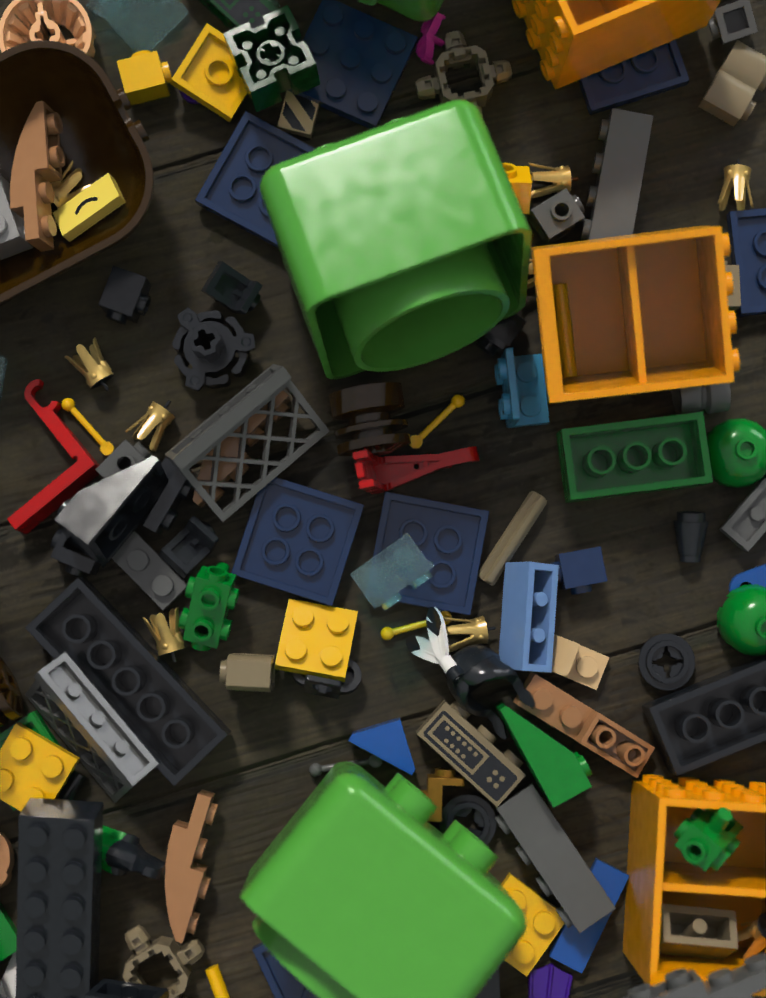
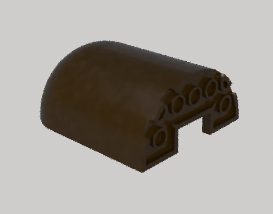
[0,40,154,306]

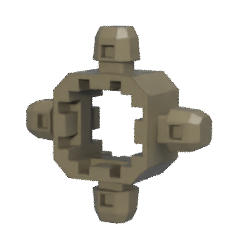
[415,30,512,118]
[122,924,205,998]

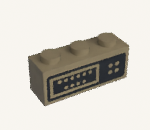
[416,700,526,807]

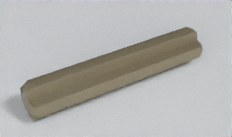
[478,491,547,586]

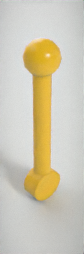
[410,394,465,449]
[61,398,115,456]
[380,611,452,641]

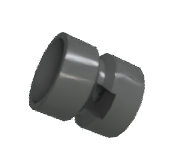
[671,383,731,415]

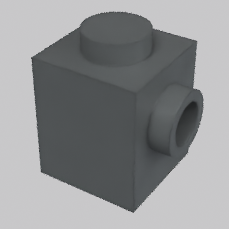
[709,0,758,45]
[527,188,585,245]
[95,439,153,479]

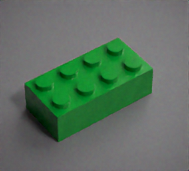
[556,412,713,503]

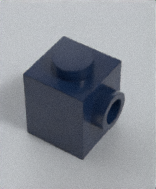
[551,546,607,595]

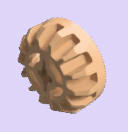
[0,0,96,58]

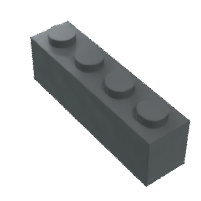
[580,108,654,240]
[495,782,616,933]

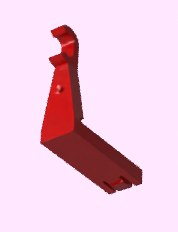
[7,379,99,534]
[352,446,480,495]

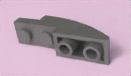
[624,953,766,998]

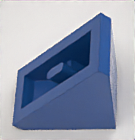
[348,717,415,775]

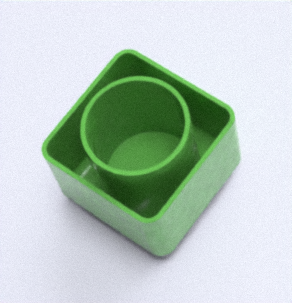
[260,100,532,379]
[240,761,526,998]

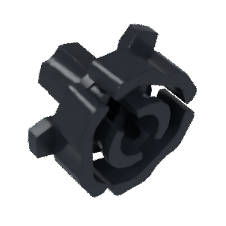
[172,307,256,391]

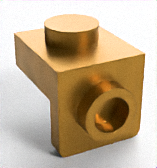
[421,768,464,822]

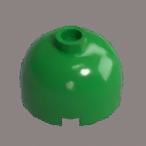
[707,418,766,488]
[717,584,766,656]

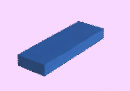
[549,858,629,974]

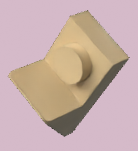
[552,634,610,690]

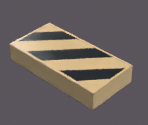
[277,90,320,139]

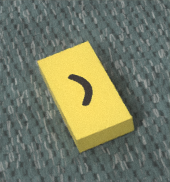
[52,173,126,242]

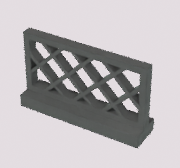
[164,364,329,522]
[25,652,159,803]

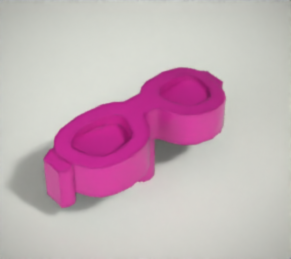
[416,12,446,65]

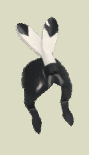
[406,607,536,739]

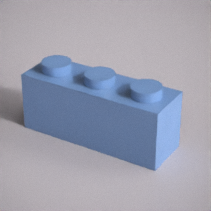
[499,562,559,673]

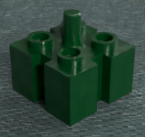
[223,5,320,112]

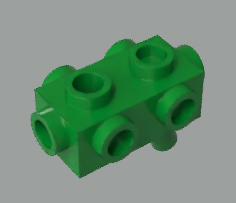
[178,562,240,651]
[673,807,743,872]

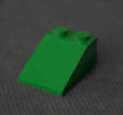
[494,702,592,808]

